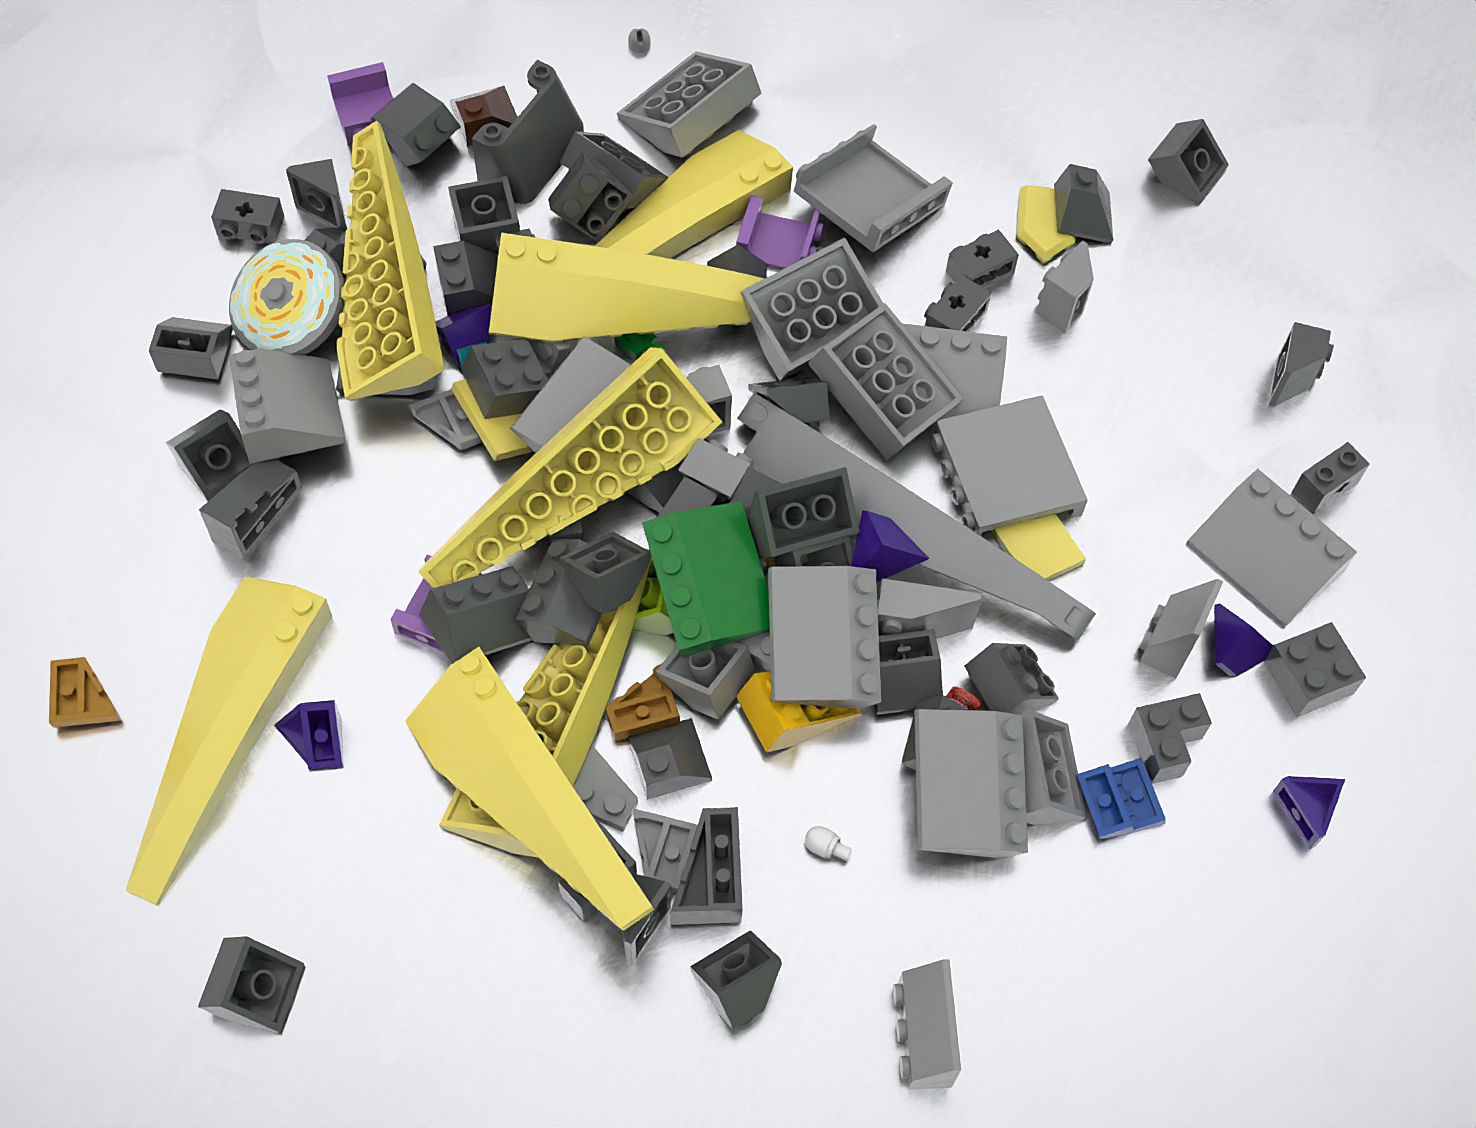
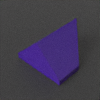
[435,303,492,371]
[851,510,930,582]
[1214,603,1274,677]
[274,700,343,769]
[1273,776,1346,849]

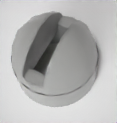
[628,28,651,53]

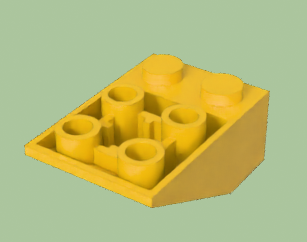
[736,670,862,752]

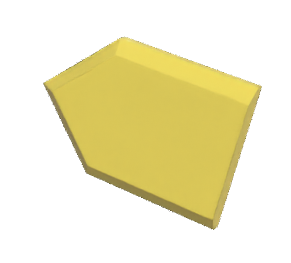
[1016,185,1076,264]

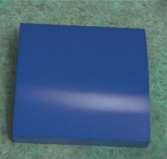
[1076,757,1166,839]

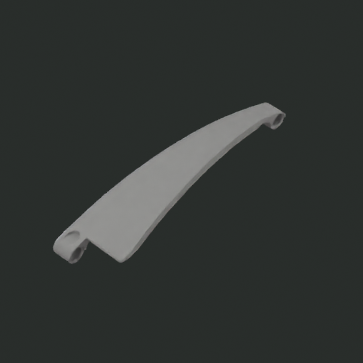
[737,393,1096,641]

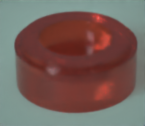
[946,686,980,711]

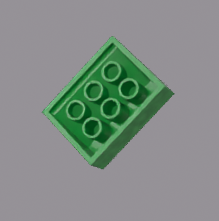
[642,501,770,657]

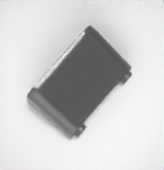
[472,59,584,204]

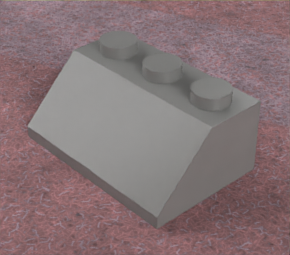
[1018,709,1087,825]
[893,959,961,1090]

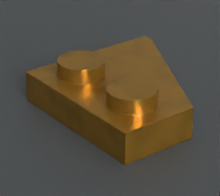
[49,657,119,728]
[605,664,680,741]

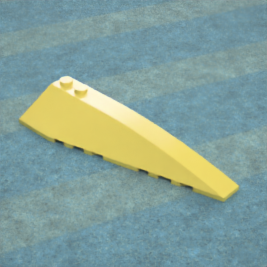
[337,121,445,400]
[595,130,793,259]
[489,233,765,343]
[417,347,722,588]
[439,549,651,857]
[126,576,332,906]
[405,647,654,931]

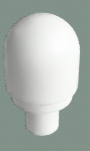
[805,826,853,861]

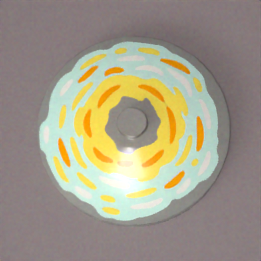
[229,239,345,355]

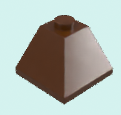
[450,85,518,146]

